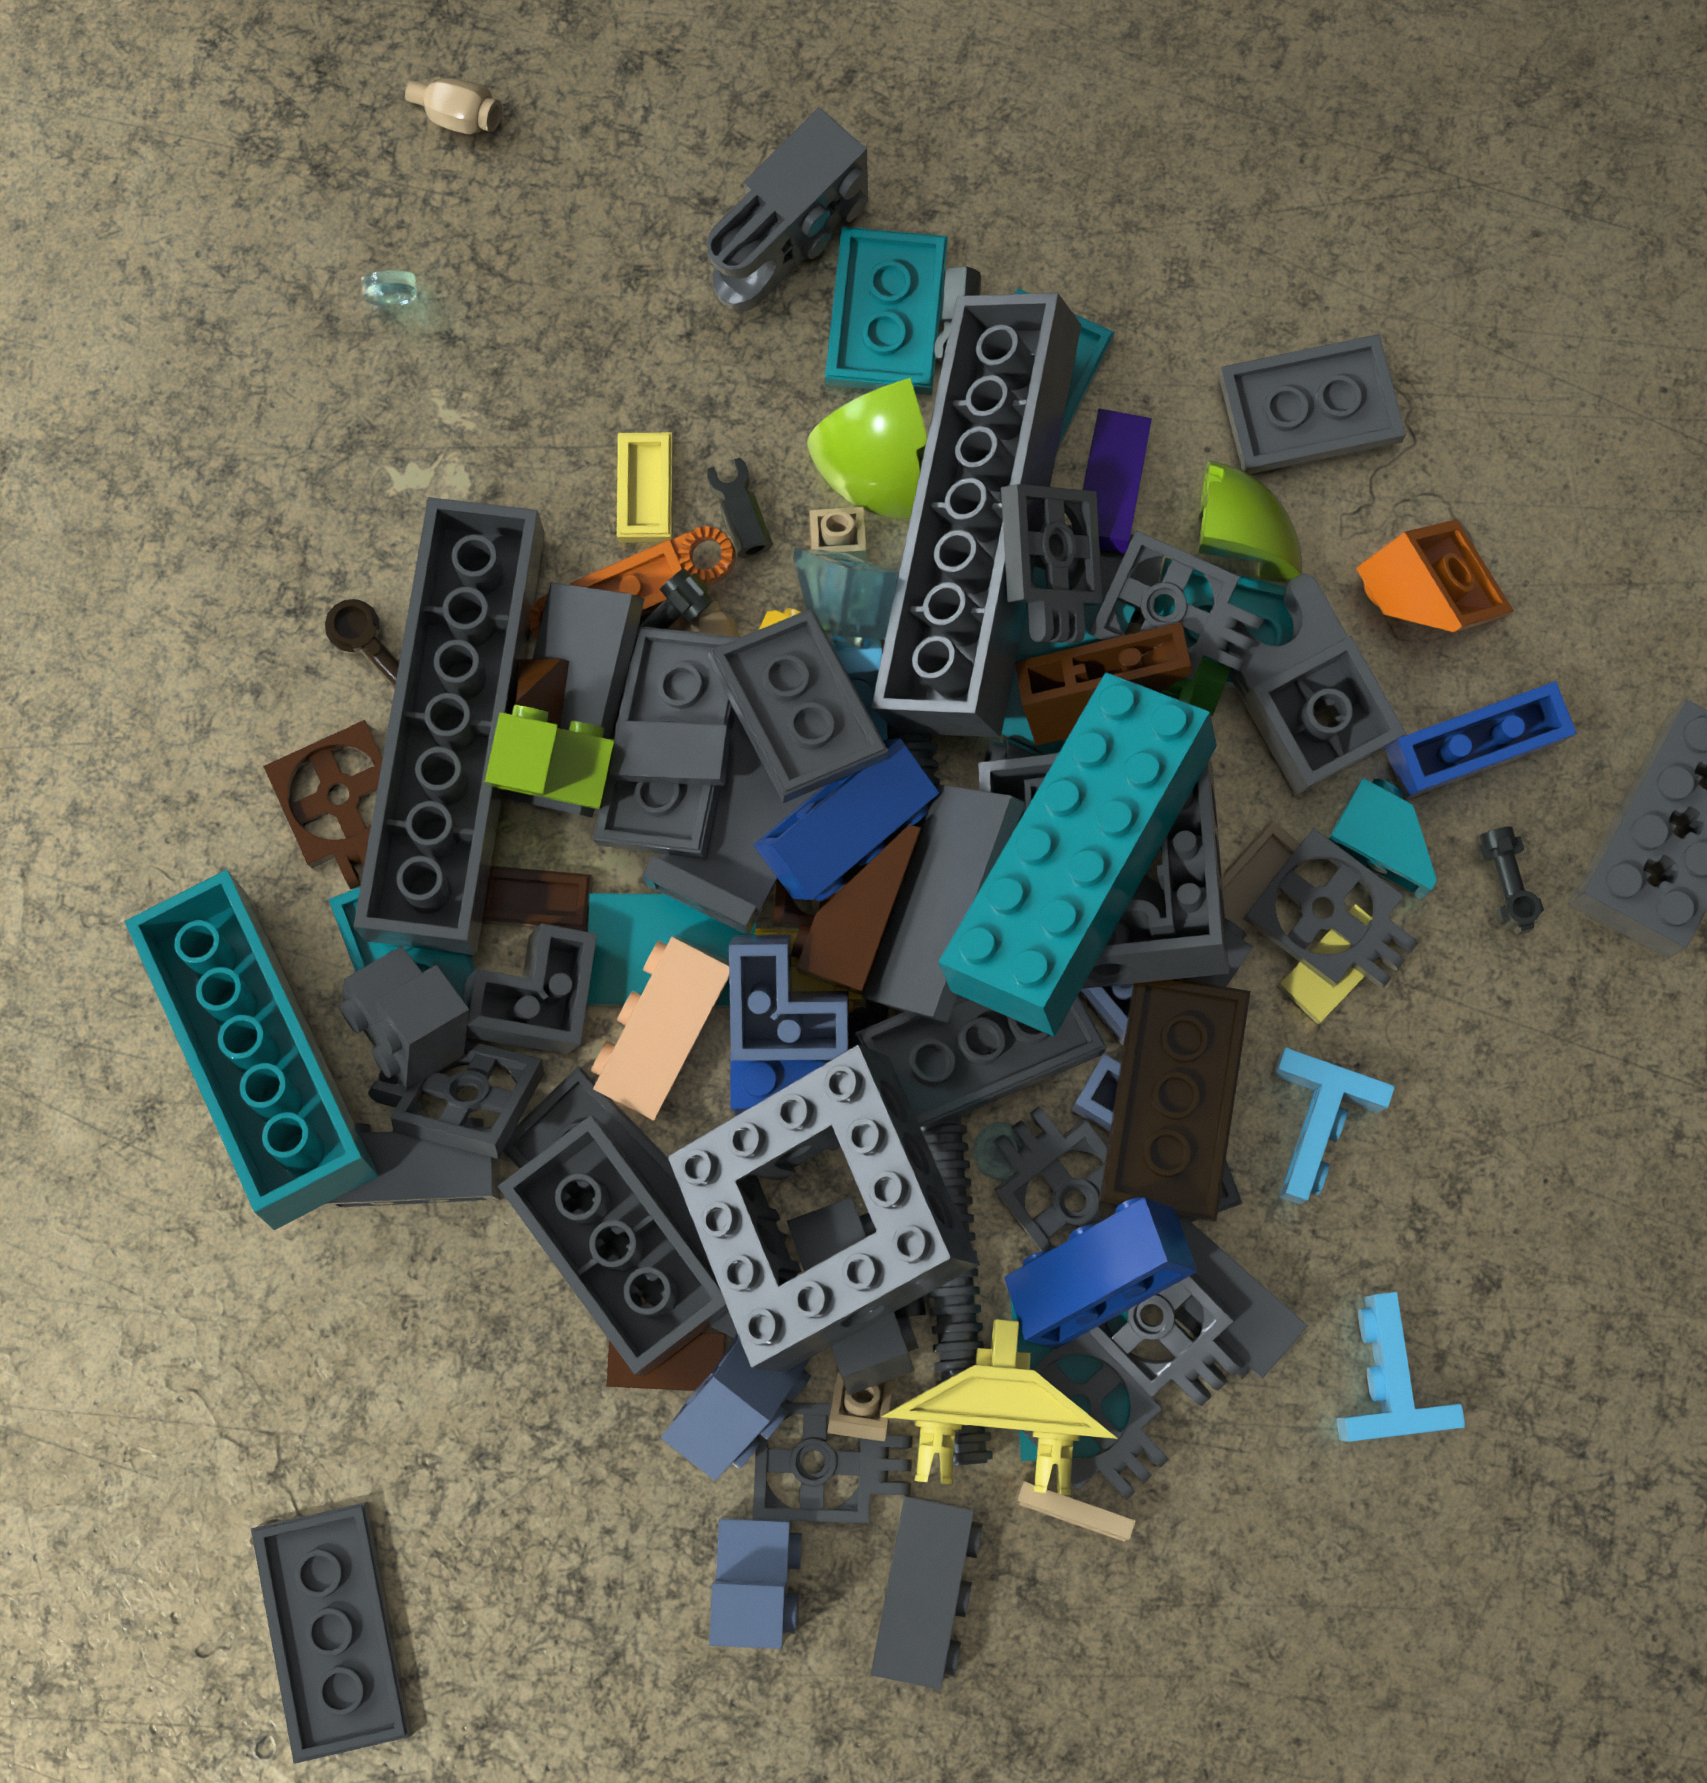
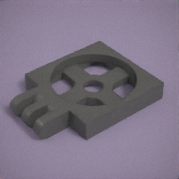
[1001,484,1103,643]
[1089,530,1264,680]
[1243,828,1418,988]
[368,1040,545,1159]
[994,1106,1107,1251]
[1089,1273,1244,1406]
[1021,1332,1169,1500]
[753,1402,912,1524]

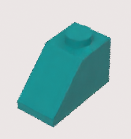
[1328,778,1437,900]

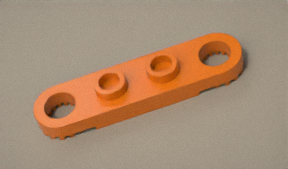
[529,526,736,639]

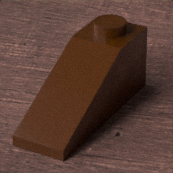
[1015,622,1193,746]
[791,824,921,996]

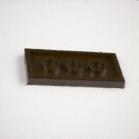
[1099,979,1251,1222]

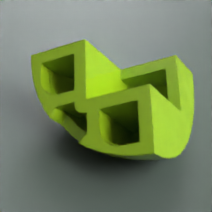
[807,377,927,519]
[1198,461,1302,583]

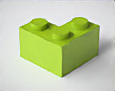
[484,705,614,810]

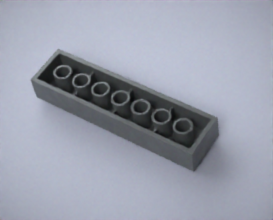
[871,293,1082,737]
[353,497,545,955]

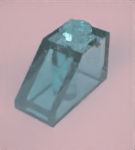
[793,547,897,647]

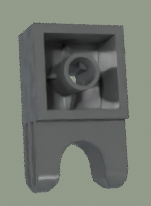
[707,107,868,312]
[1222,573,1407,796]

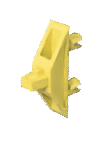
[880,1319,1118,1495]

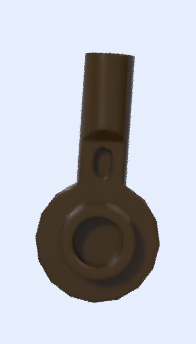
[325,599,399,690]

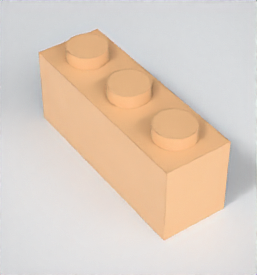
[591,934,729,1121]

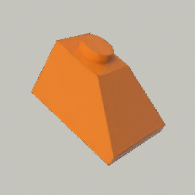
[1356,519,1514,632]

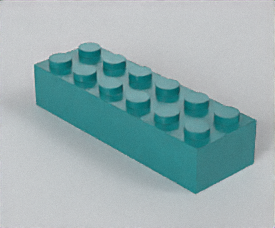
[938,672,1217,1037]
[124,869,379,1230]

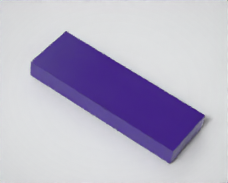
[1074,408,1152,553]

